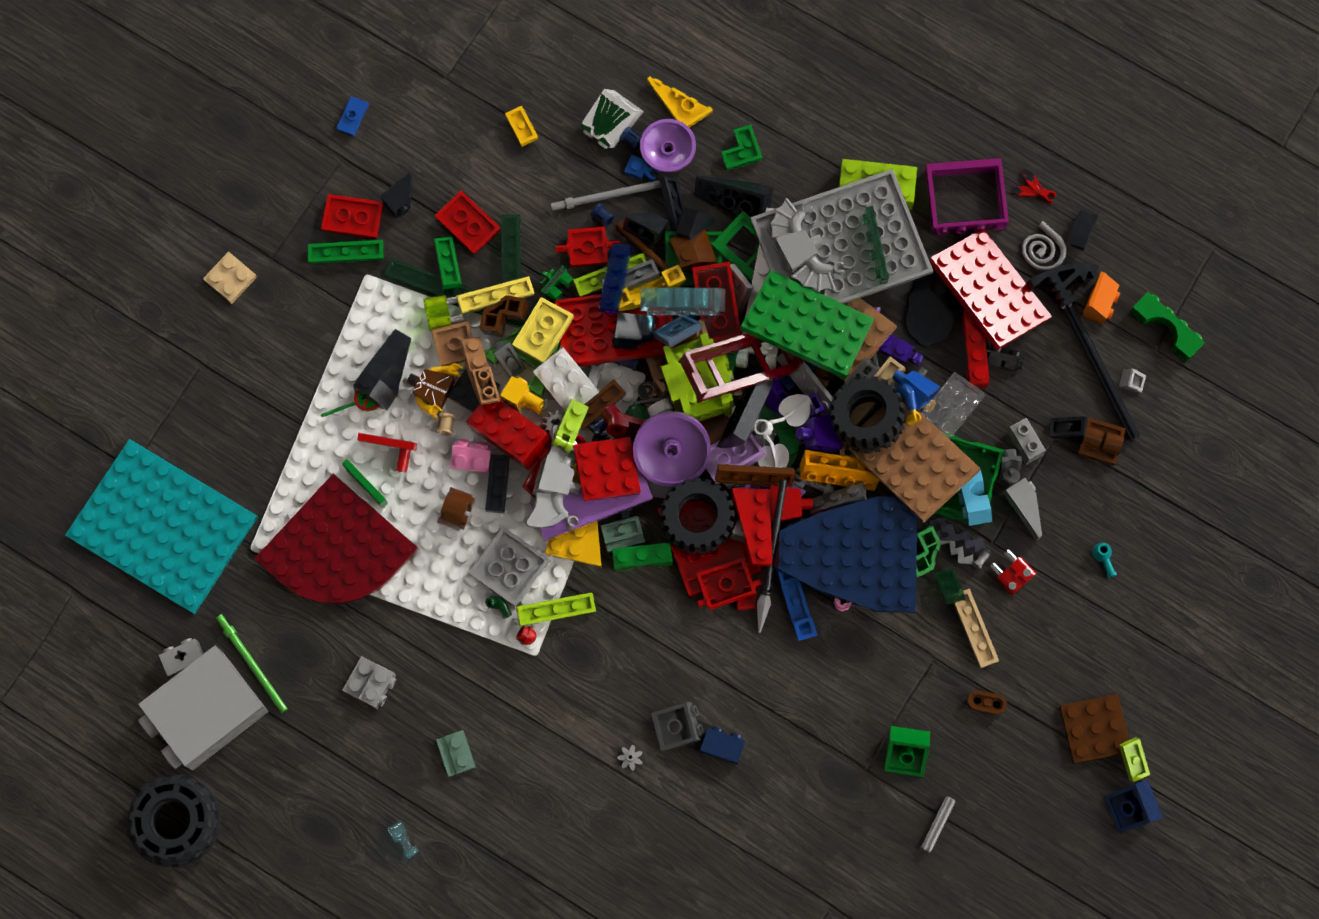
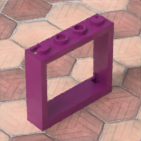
[925,158,1009,235]

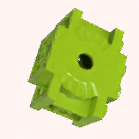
[661,333,735,421]

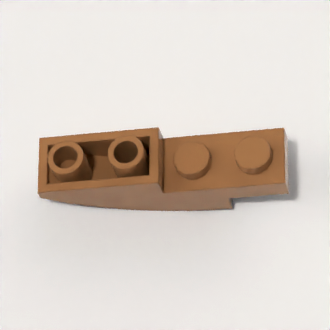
[461,337,500,405]

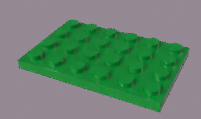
[740,270,874,379]

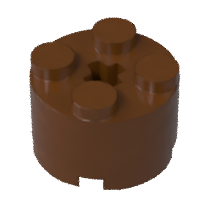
[437,487,475,531]

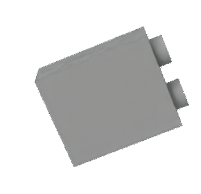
[138,645,269,770]

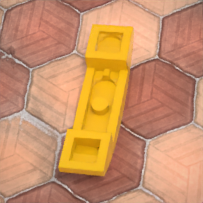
[610,264,686,312]

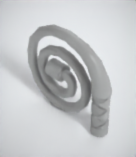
[1022,221,1067,271]

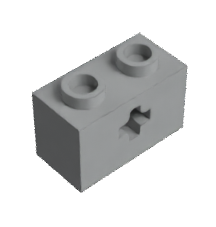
[1007,418,1046,465]
[159,638,204,679]

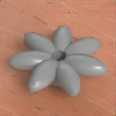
[617,745,642,771]

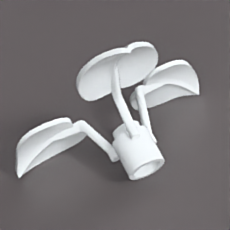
[728,394,811,468]

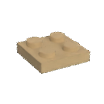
[203,251,257,304]

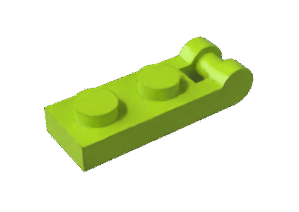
[552,399,589,453]

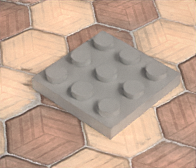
[469,526,550,608]

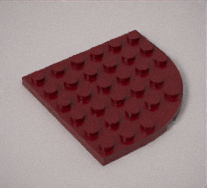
[254,473,419,604]

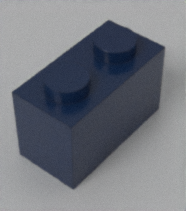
[700,726,745,765]

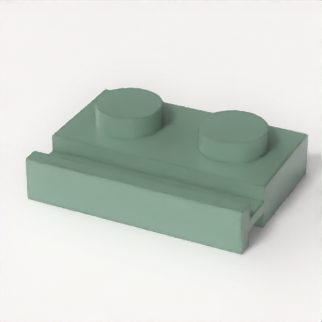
[601,516,645,554]
[436,730,476,777]

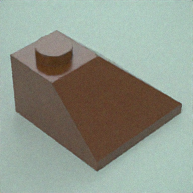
[669,229,717,274]

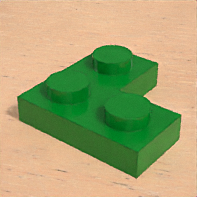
[721,125,762,171]

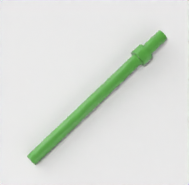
[216,614,288,713]

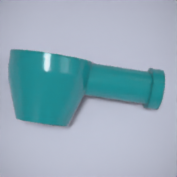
[1092,542,1117,578]

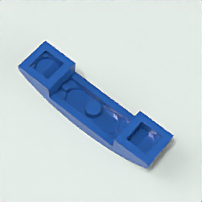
[776,565,817,641]

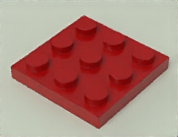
[573,437,641,502]

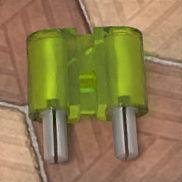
[423,295,464,331]

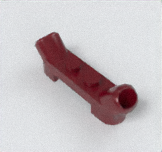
[601,404,646,438]

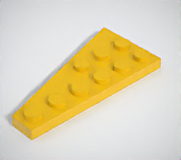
[545,464,602,568]

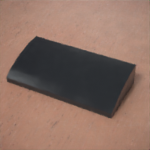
[717,380,774,448]

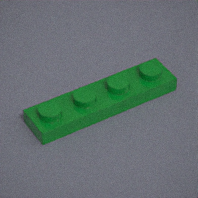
[308,240,384,264]

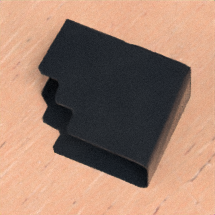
[613,312,655,350]

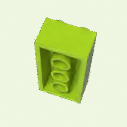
[839,159,917,210]

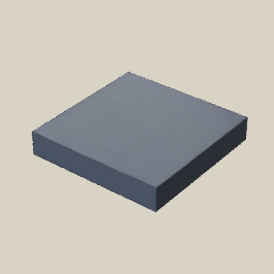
[653,315,703,347]

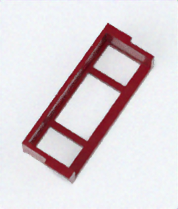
[678,334,803,403]

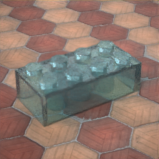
[640,288,725,316]

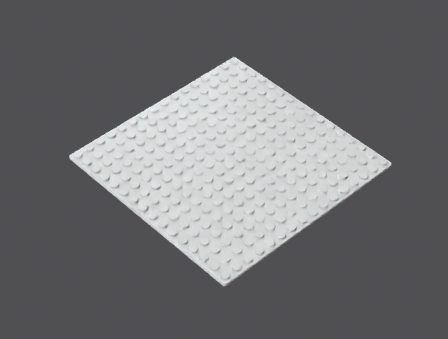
[251,275,645,656]

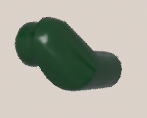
[485,596,512,619]

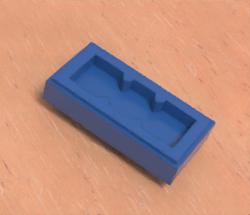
[336,96,369,137]

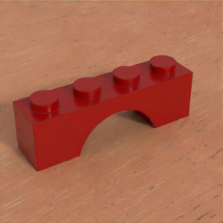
[961,310,989,390]

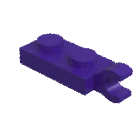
[878,335,924,366]

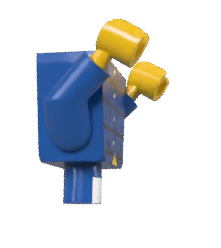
[891,370,940,425]

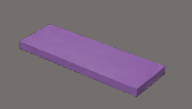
[531,466,653,541]

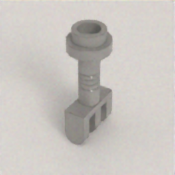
[792,467,835,495]

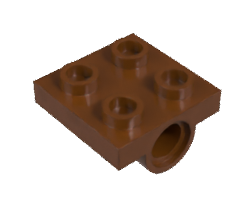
[1077,418,1126,466]

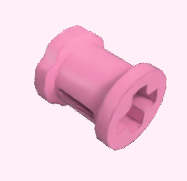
[834,598,852,612]

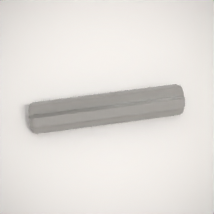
[921,796,955,852]

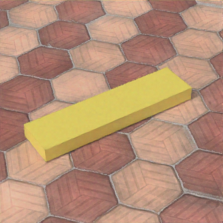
[456,276,534,315]

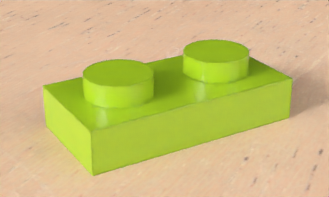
[1119,737,1150,782]

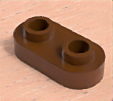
[967,690,1007,715]

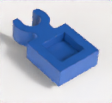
[624,155,659,182]

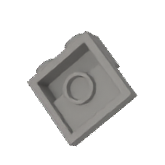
[342,656,397,709]

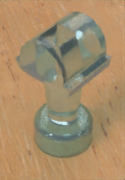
[387,820,420,860]

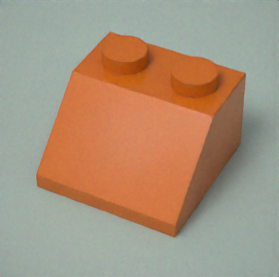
[1082,272,1120,324]

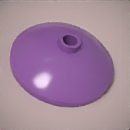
[640,119,696,173]

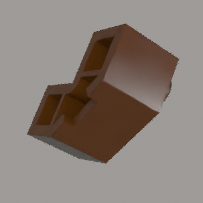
[479,295,529,337]

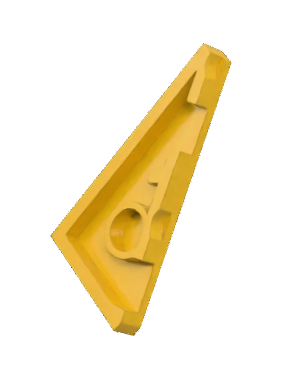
[647,77,713,127]

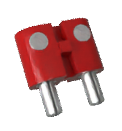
[990,549,1037,596]

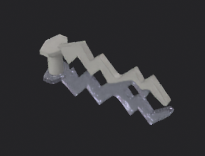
[929,517,992,570]

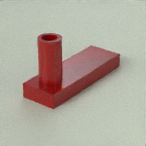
[357,433,417,473]

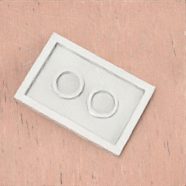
[533,347,599,411]

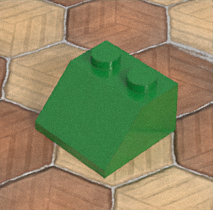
[884,726,930,777]

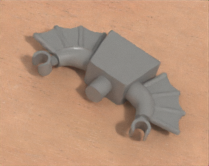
[770,198,845,292]

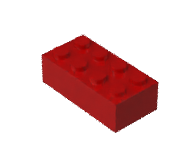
[692,262,742,343]
[466,400,552,471]

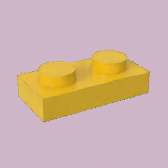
[505,106,538,147]

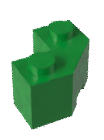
[916,526,941,578]

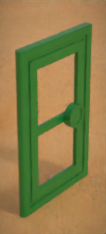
[711,211,760,282]

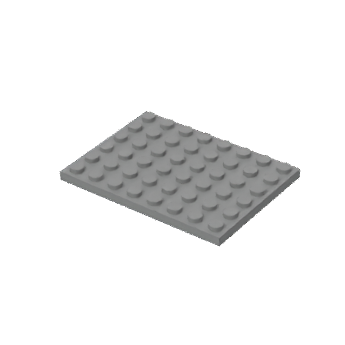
[750,169,933,304]

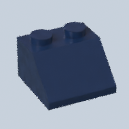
[1104,780,1163,834]

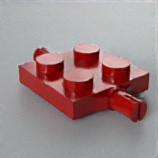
[556,227,620,268]

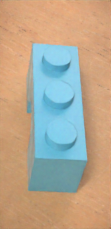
[958,467,992,526]

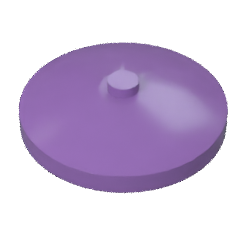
[633,411,711,487]

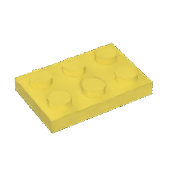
[512,297,574,363]

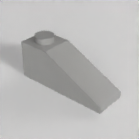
[1004,478,1042,541]

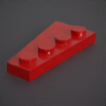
[731,488,772,566]

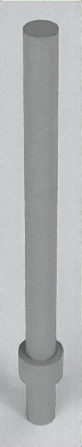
[551,180,661,211]

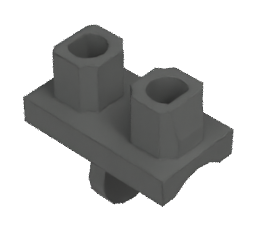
[999,449,1022,484]

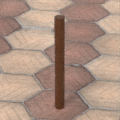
[615,221,670,271]

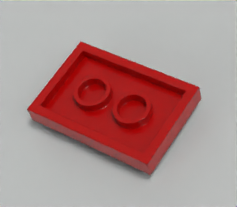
[435,191,501,255]
[321,194,384,239]

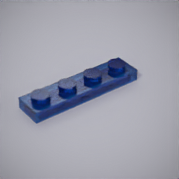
[599,244,632,314]

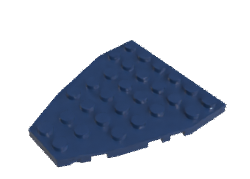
[778,496,917,614]

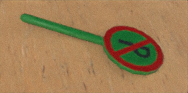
[321,392,379,417]

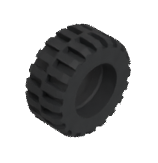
[830,376,906,454]
[660,478,735,555]

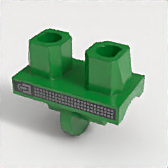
[540,266,574,301]

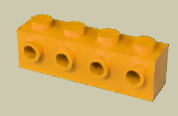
[800,450,879,491]

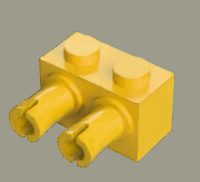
[500,376,545,415]

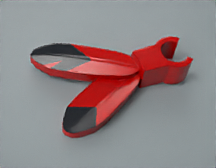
[1012,169,1056,204]

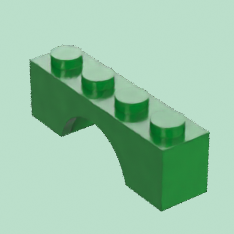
[1129,292,1205,363]

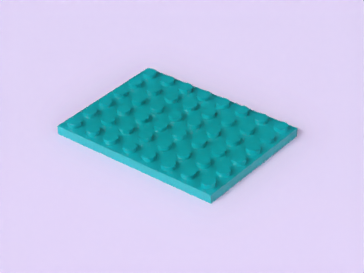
[65,439,258,614]

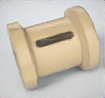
[436,412,455,436]

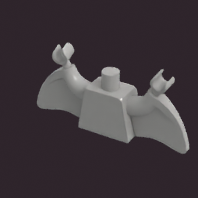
[525,425,581,531]

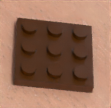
[1059,694,1129,764]

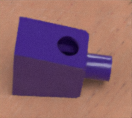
[796,414,842,454]

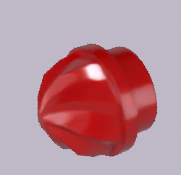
[516,625,536,645]

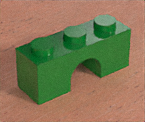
[612,543,672,572]

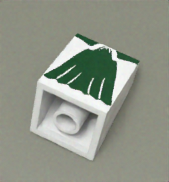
[580,89,644,149]

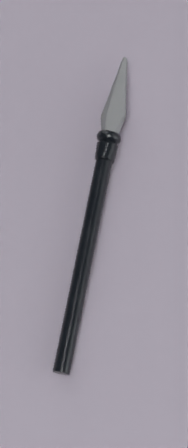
[757,479,788,633]

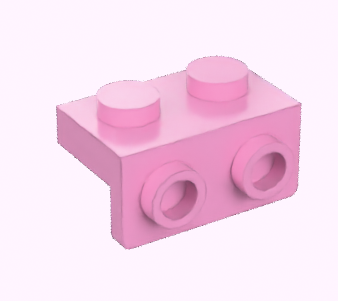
[450,439,493,473]

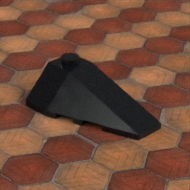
[694,176,773,218]
[353,329,411,411]

